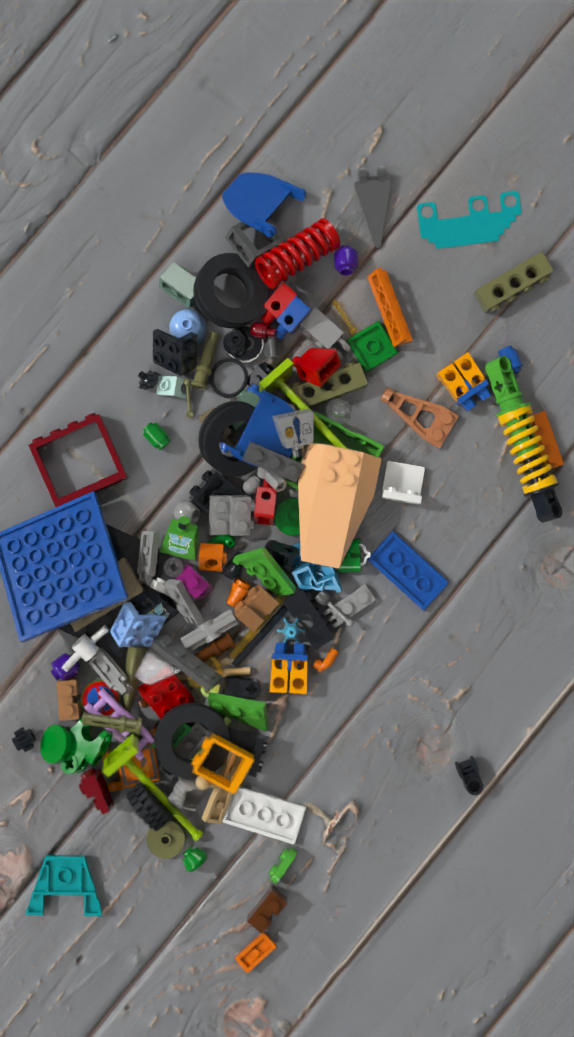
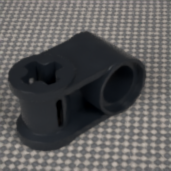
[264,540,299,571]
[224,677,262,698]
[454,756,483,796]

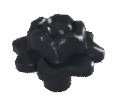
[138,370,157,390]

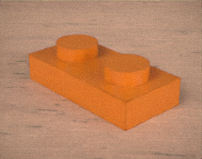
[235,931,277,974]

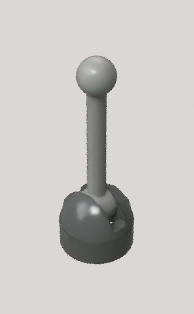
[314,589,354,627]

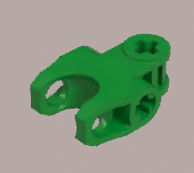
[60,718,113,774]

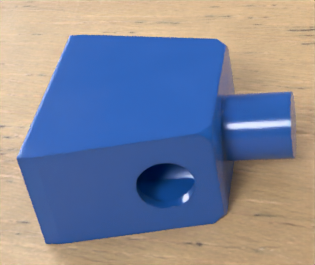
[276,297,312,340]

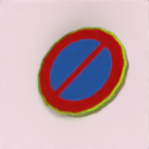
[81,680,120,716]

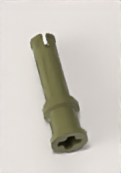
[190,331,221,390]
[82,712,143,736]

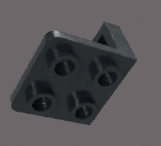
[153,329,197,376]
[222,728,268,777]

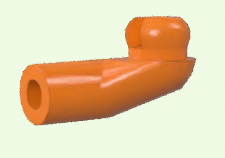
[312,648,339,672]

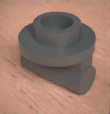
[263,338,282,359]

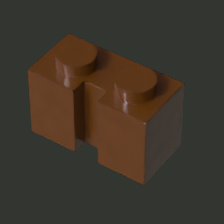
[247,885,287,934]

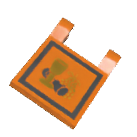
[102,743,161,792]

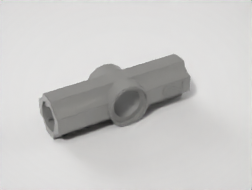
[180,609,239,652]

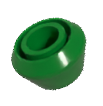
[182,847,207,872]

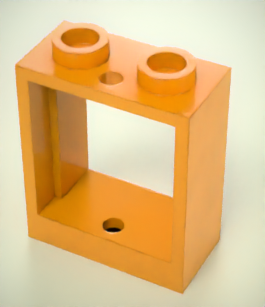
[192,733,254,794]

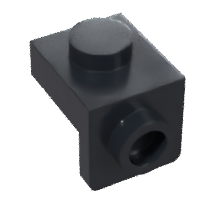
[247,362,274,391]

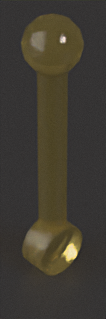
[332,299,357,334]

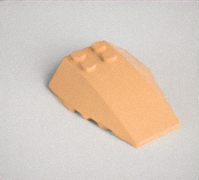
[298,443,382,568]

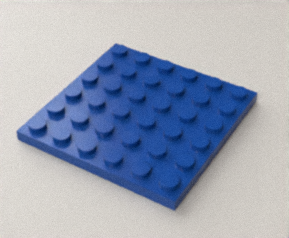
[0,491,129,643]

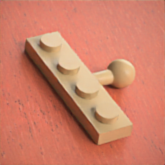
[196,751,243,824]

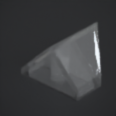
[134,648,181,686]

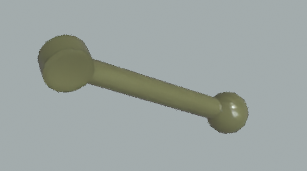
[184,378,194,418]

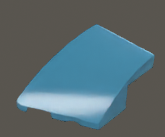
[290,542,342,592]

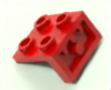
[137,664,194,719]

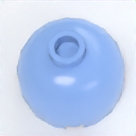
[169,309,207,345]

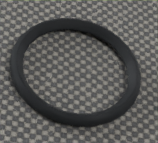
[210,358,248,398]

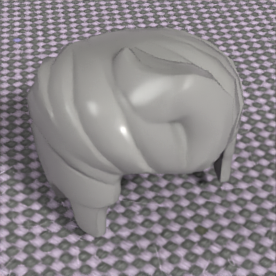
[168,778,204,811]

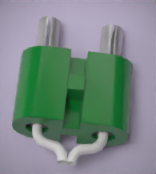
[336,538,370,573]

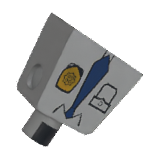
[272,409,314,457]

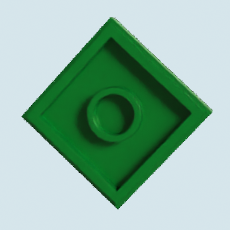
[346,321,398,373]

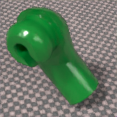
[207,534,235,548]

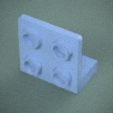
[110,602,166,647]

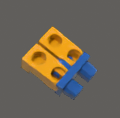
[435,352,491,411]
[270,642,307,694]

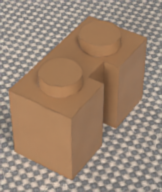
[233,584,279,632]
[56,678,83,721]

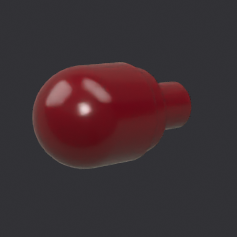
[250,322,277,339]

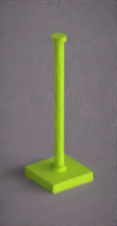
[259,358,348,449]
[103,733,203,841]

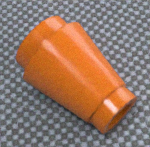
[226,578,251,608]

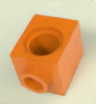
[199,543,227,572]

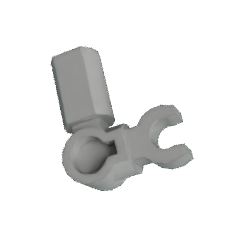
[257,467,287,492]

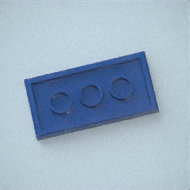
[367,531,449,611]

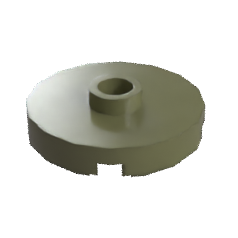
[146,820,185,859]

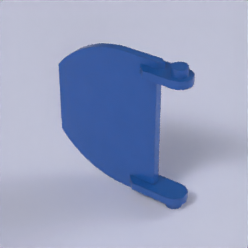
[222,173,307,237]
[220,384,294,467]

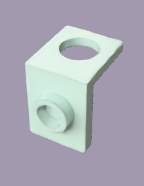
[156,376,193,400]

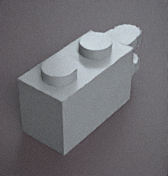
[300,307,351,360]

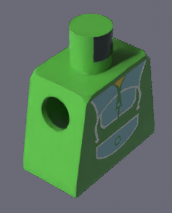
[159,516,200,561]

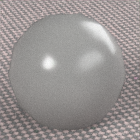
[173,500,200,524]

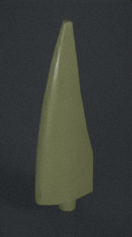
[123,647,147,713]

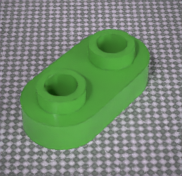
[268,847,298,884]

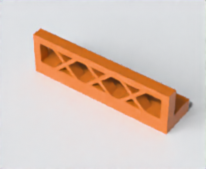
[367,268,413,347]

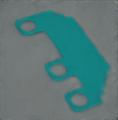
[417,191,522,249]

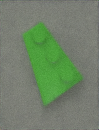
[233,547,296,597]
[208,692,269,732]

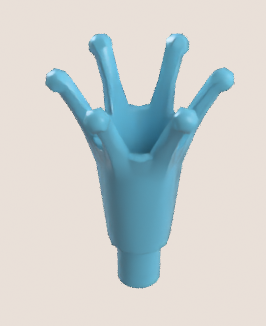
[277,618,306,643]

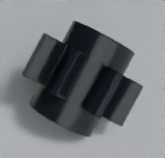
[12,727,36,752]

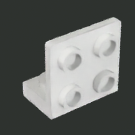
[381,461,425,505]

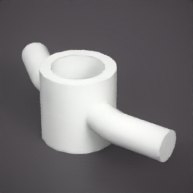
[62,625,110,672]

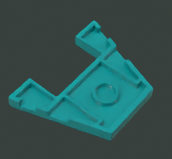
[25,855,103,916]

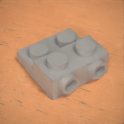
[209,495,254,536]

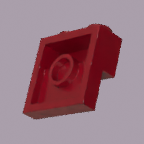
[79,768,115,815]

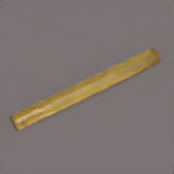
[229,597,283,660]

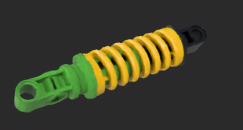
[485,356,563,523]

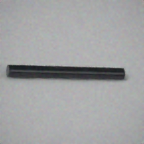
[231,606,288,668]

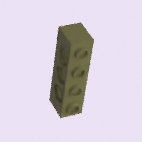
[474,251,554,313]
[290,362,368,411]

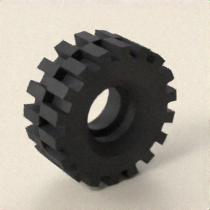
[126,781,173,832]

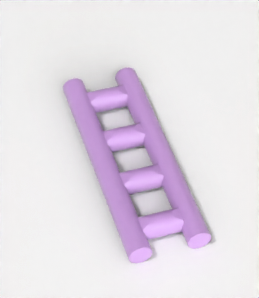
[84,688,155,761]

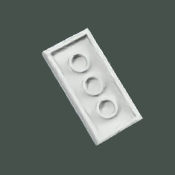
[222,786,306,845]

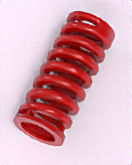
[255,218,341,289]

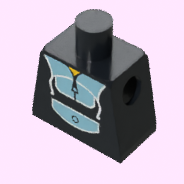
[133,590,180,625]

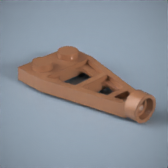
[380,387,459,449]

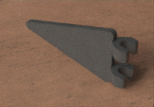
[354,166,391,249]

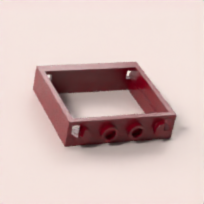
[28,413,129,507]

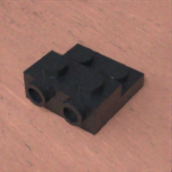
[189,469,245,514]

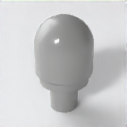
[243,475,263,495]

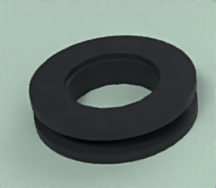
[193,253,268,329]
[198,401,258,477]
[155,702,230,780]

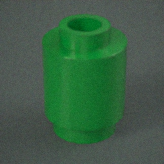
[143,422,171,451]

